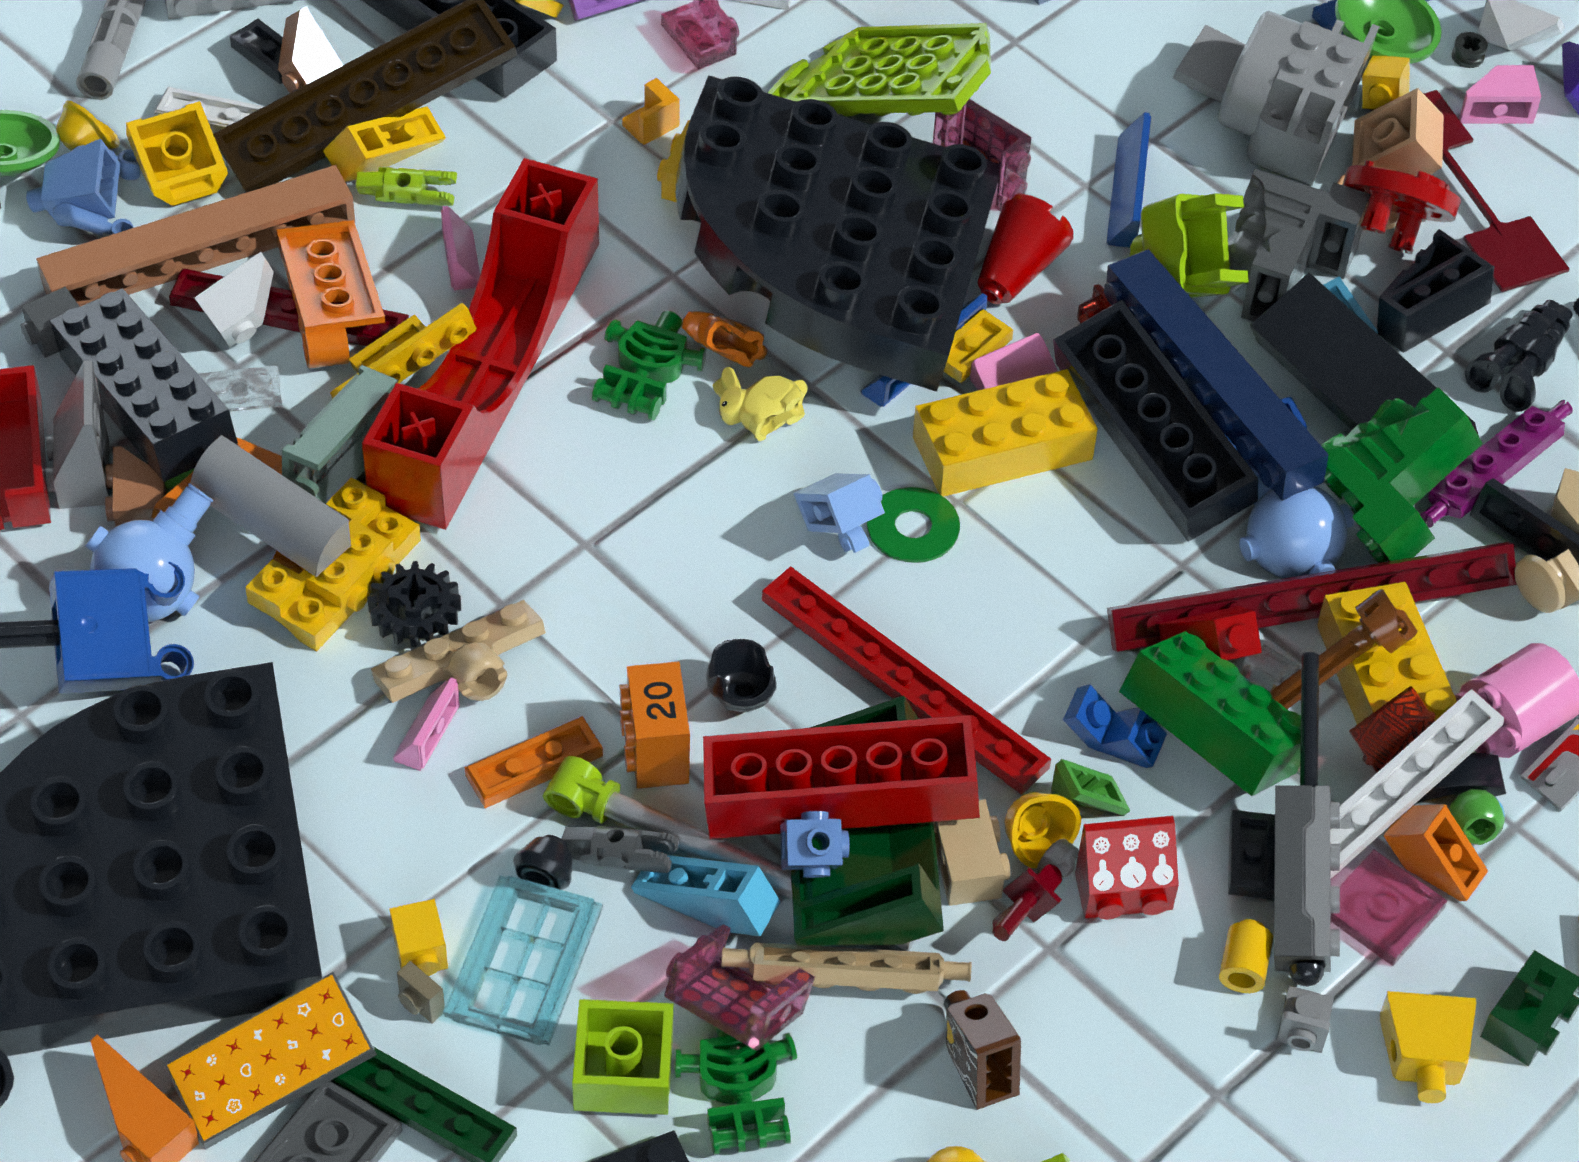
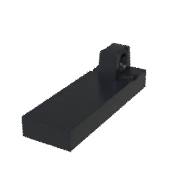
[1469,478,1579,565]

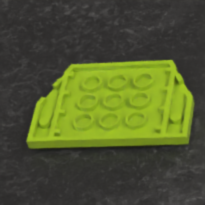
[767,23,991,117]

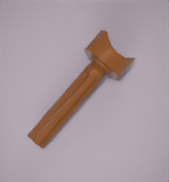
[1270,589,1418,709]

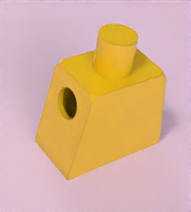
[1379,991,1476,1103]

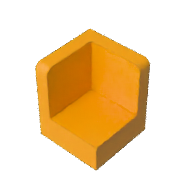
[622,78,680,146]

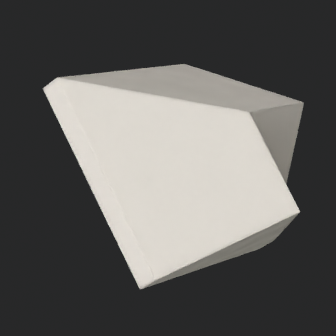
[1477,0,1565,50]

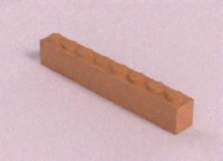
[36,165,355,307]

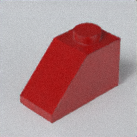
[1158,606,1262,661]

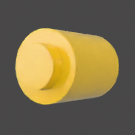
[1219,919,1273,993]

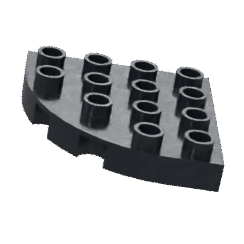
[675,75,1003,392]
[0,662,322,1056]

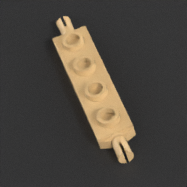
[722,942,972,994]

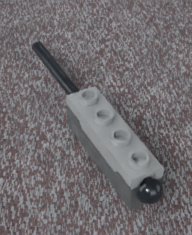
[1274,652,1340,987]

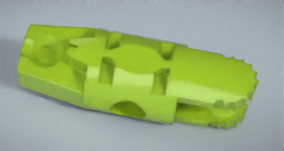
[356,167,457,206]

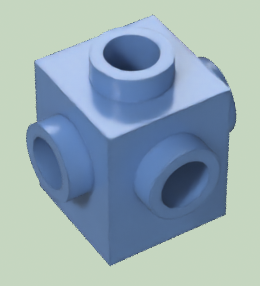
[780,811,850,878]

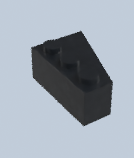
[1377,229,1494,353]

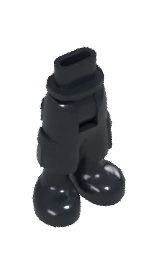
[1464,300,1573,412]

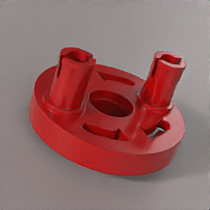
[1342,160,1461,254]

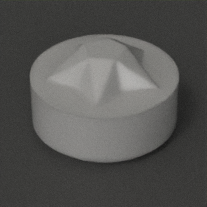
[1037,839,1079,878]

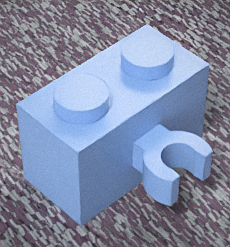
[793,473,885,553]

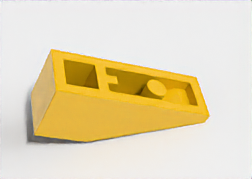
[324,106,446,182]

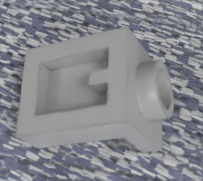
[1276,986,1334,1053]

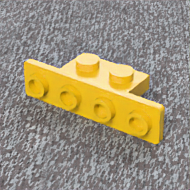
[330,303,476,399]

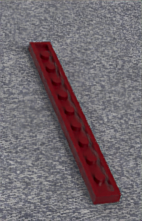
[1107,542,1517,652]

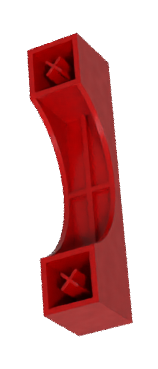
[362,158,599,530]

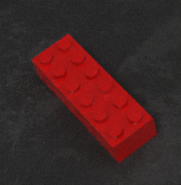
[703,715,980,839]

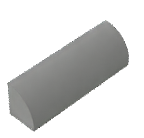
[190,435,351,577]

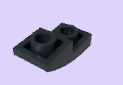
[1417,752,1506,803]

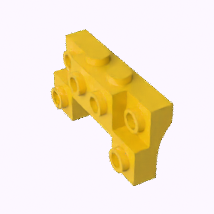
[245,477,421,651]

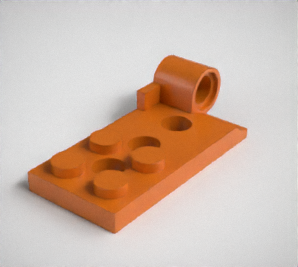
[276,220,385,369]

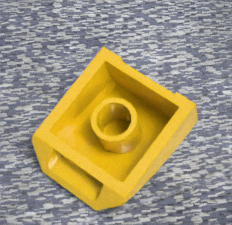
[126,101,228,206]

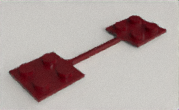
[1371,90,1570,292]

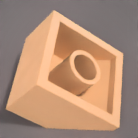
[1352,88,1444,176]

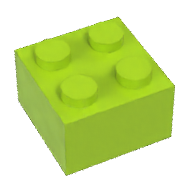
[572,999,674,1115]

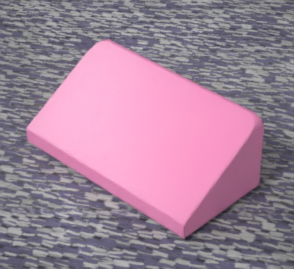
[441,206,480,290]
[970,333,1058,390]
[393,678,460,771]

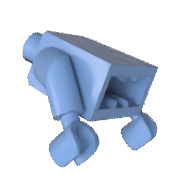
[26,139,140,236]

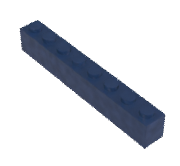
[1104,249,1329,501]

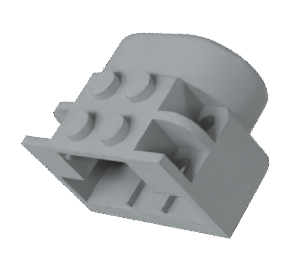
[1218,11,1379,186]

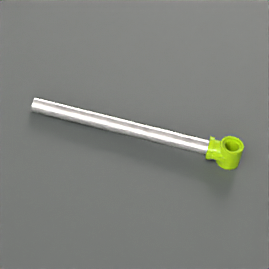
[543,756,915,951]

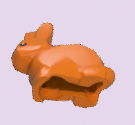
[682,311,768,368]

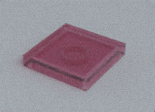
[1331,849,1447,966]

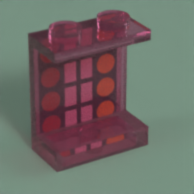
[932,99,1032,211]
[664,924,815,1051]

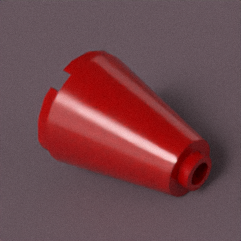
[977,193,1073,304]

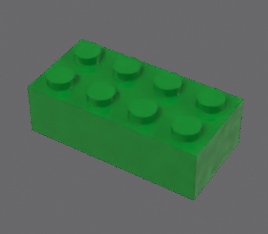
[1119,631,1301,796]

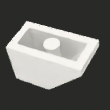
[195,252,273,347]

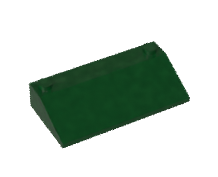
[791,695,944,946]

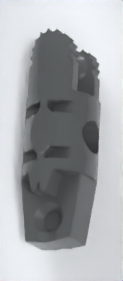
[561,825,680,873]

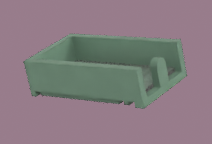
[282,365,398,504]

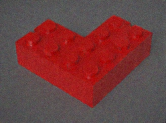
[0,365,51,530]

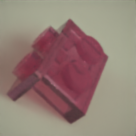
[661,0,739,70]

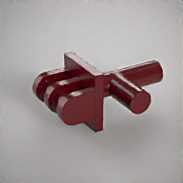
[992,864,1062,941]

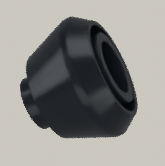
[513,835,573,893]

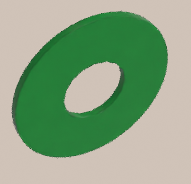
[867,487,960,563]

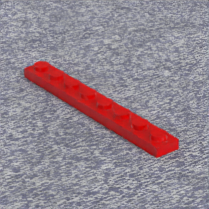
[762,566,1051,795]

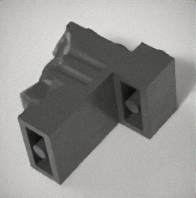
[1228,169,1371,322]

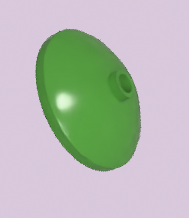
[1335,0,1441,64]
[0,110,60,177]

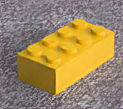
[913,369,1098,497]
[1317,582,1457,763]

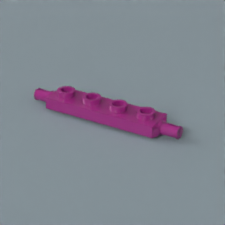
[1420,400,1573,528]

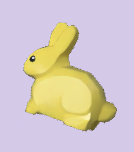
[712,367,808,441]

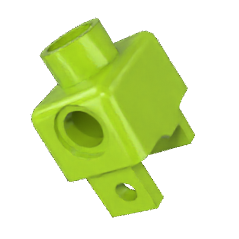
[1129,193,1249,298]

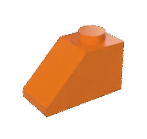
[1383,804,1488,901]

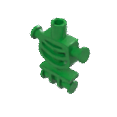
[592,311,706,421]
[676,1021,797,1155]

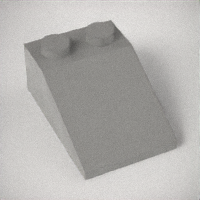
[46,360,110,509]

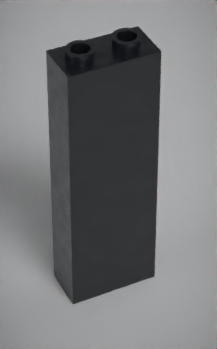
[1250,273,1479,436]

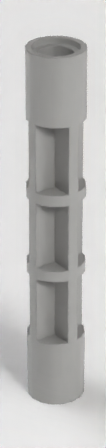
[76,0,146,100]

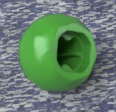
[1449,789,1505,845]

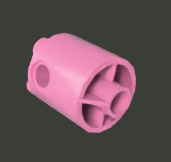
[1454,643,1579,758]

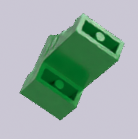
[1321,387,1483,563]

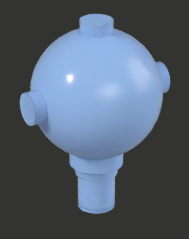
[1239,460,1354,579]
[85,483,214,622]

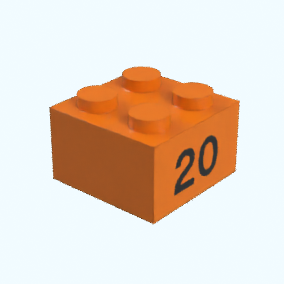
[619,661,690,789]

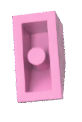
[1459,65,1541,124]

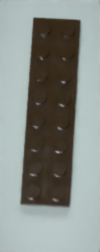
[213,0,517,193]

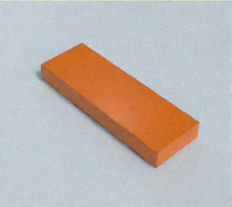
[465,716,603,808]

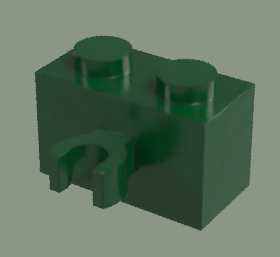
[1480,950,1579,1066]

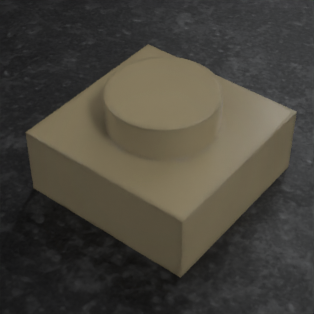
[397,961,445,1023]

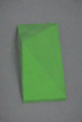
[1050,759,1130,816]

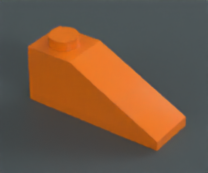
[90,1034,199,1162]

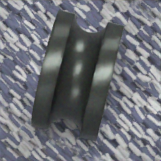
[1452,32,1488,68]

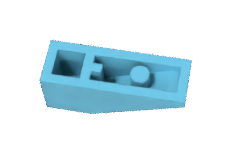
[631,855,781,936]

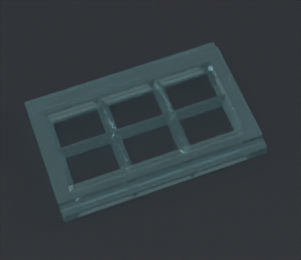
[443,876,603,1046]

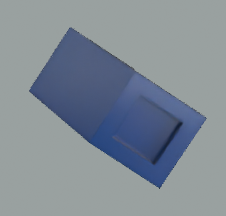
[1063,684,1167,768]

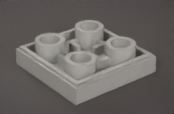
[1173,24,1245,103]

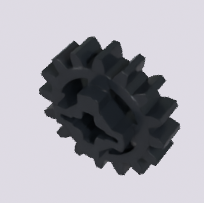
[367,561,462,647]

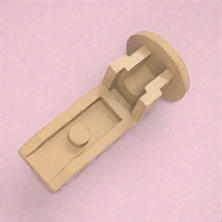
[1515,549,1579,613]

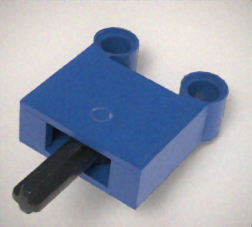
[0,562,194,694]

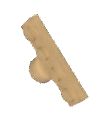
[371,600,546,703]

